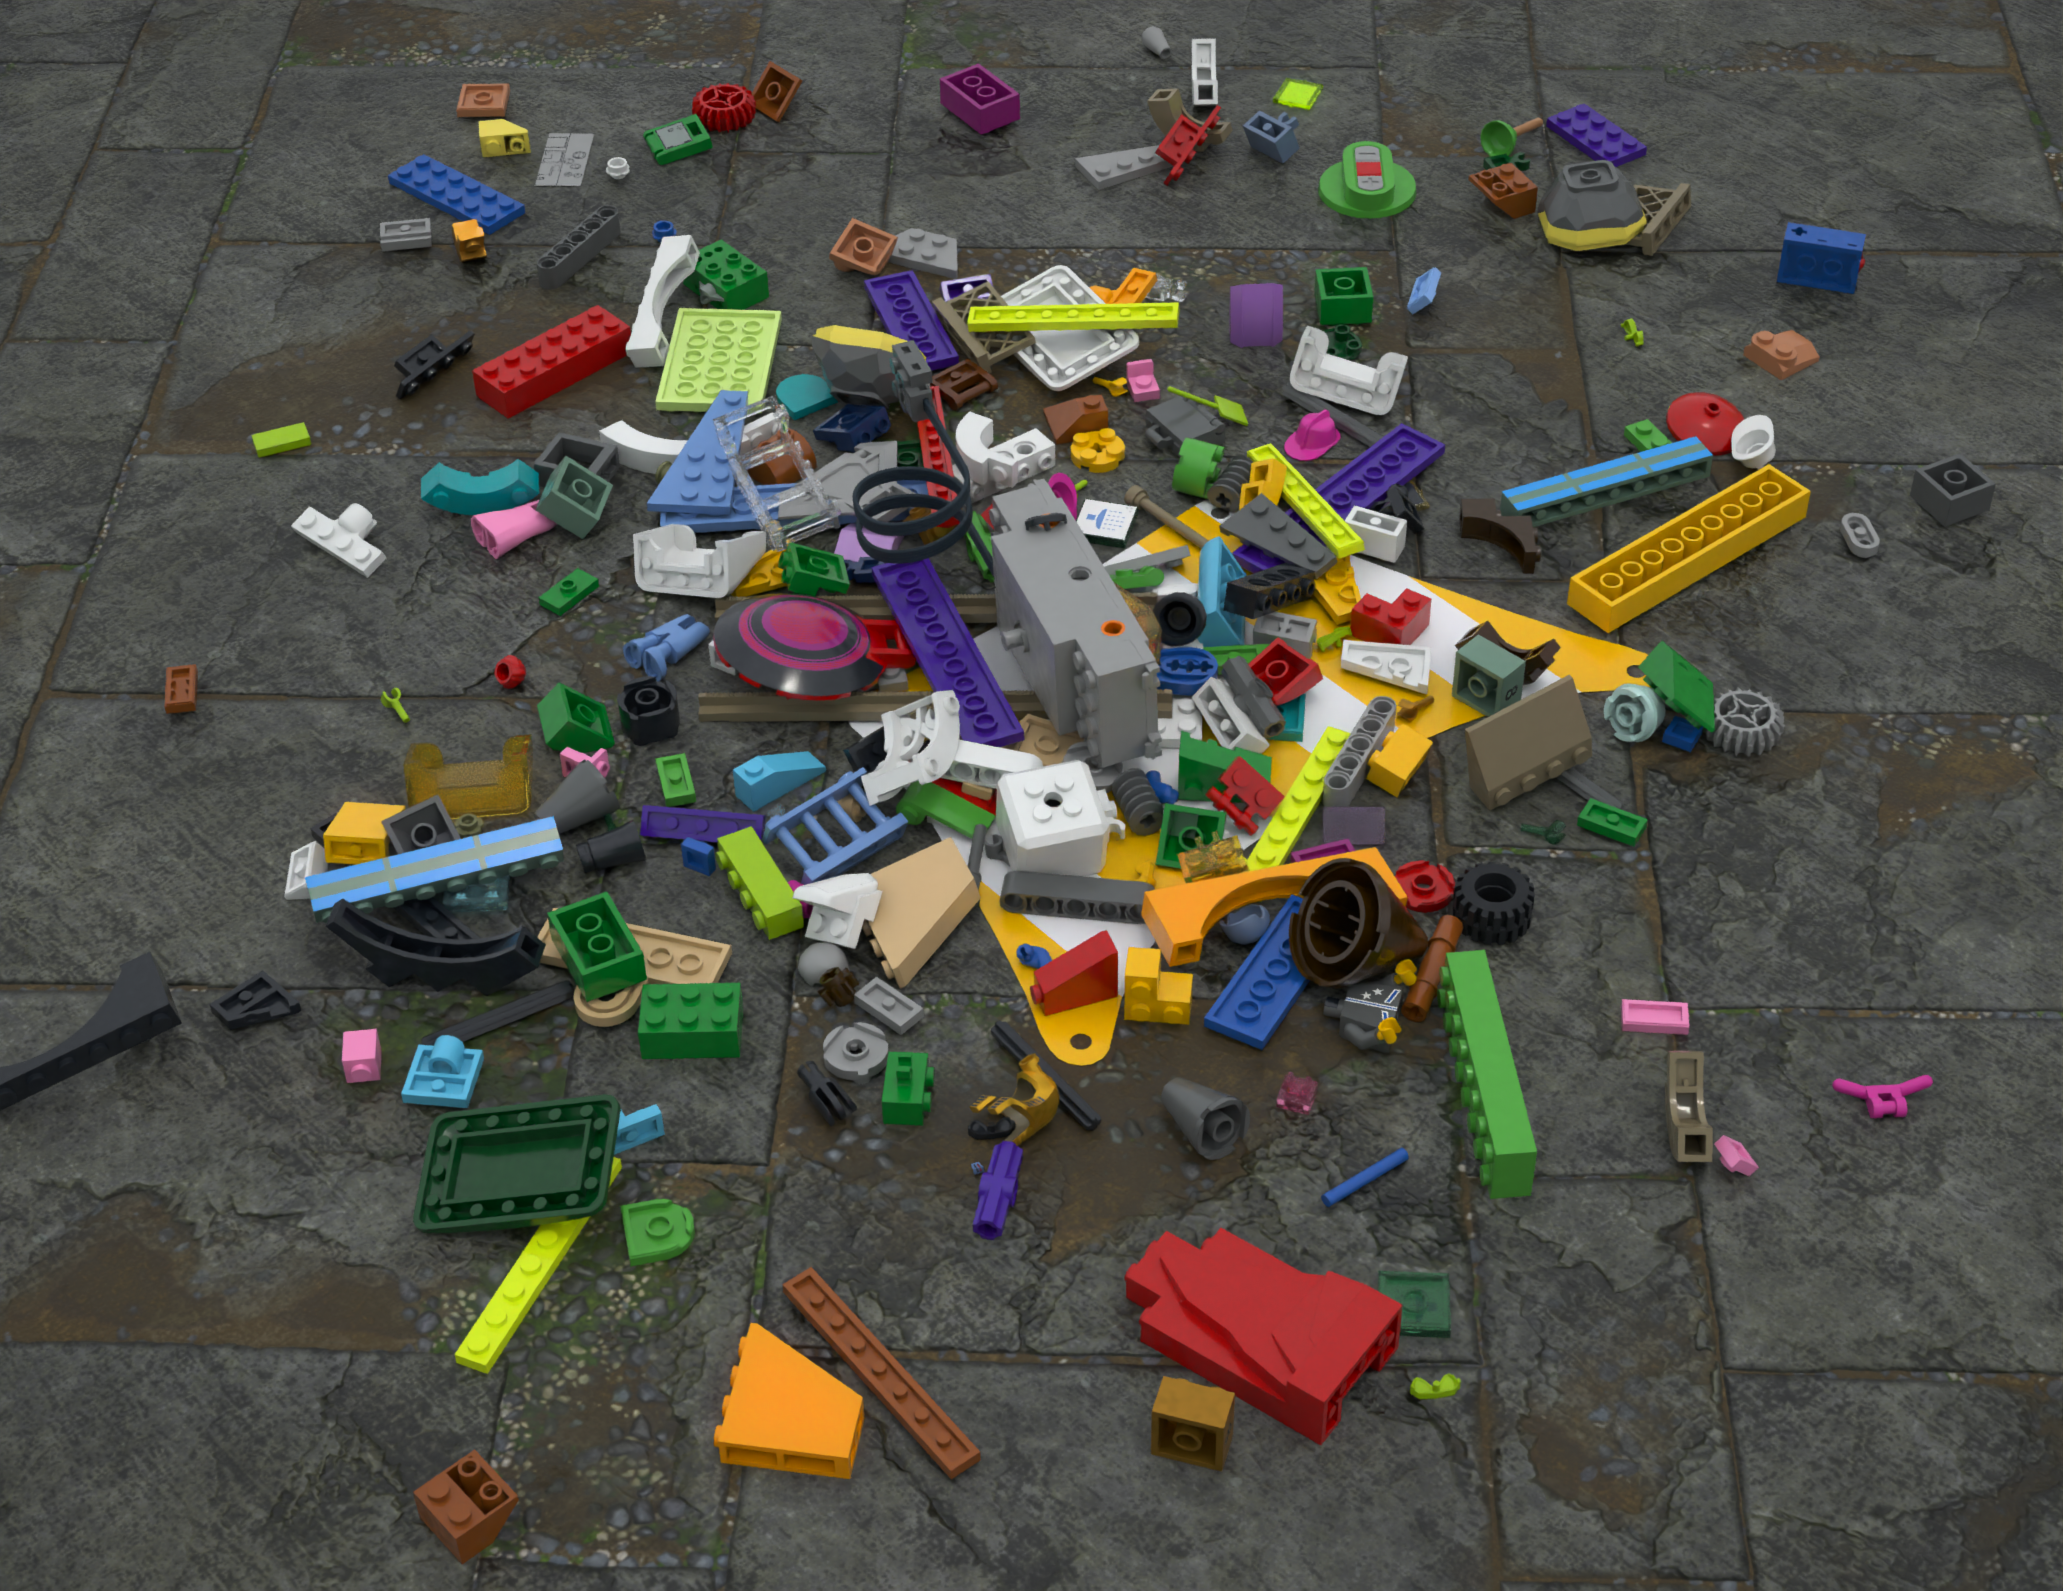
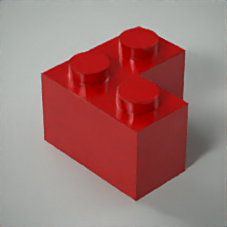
[1350,588,1432,645]

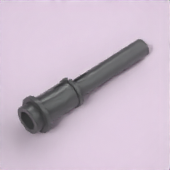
[967,824,987,911]

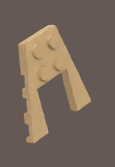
[961,714,1084,807]

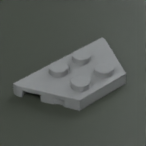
[888,228,958,279]

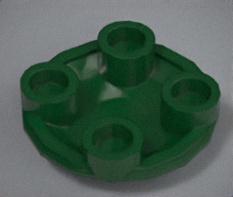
[1323,324,1362,361]

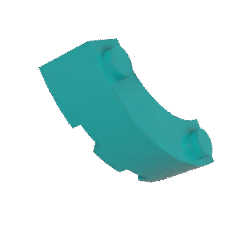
[421,459,540,515]

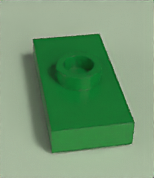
[538,568,599,616]

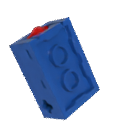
[1777,222,1866,294]

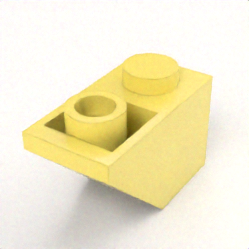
[479,119,531,157]

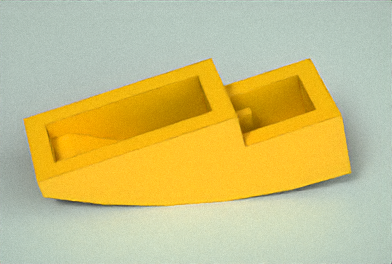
[1239,458,1287,510]

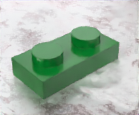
[1577,798,1648,847]

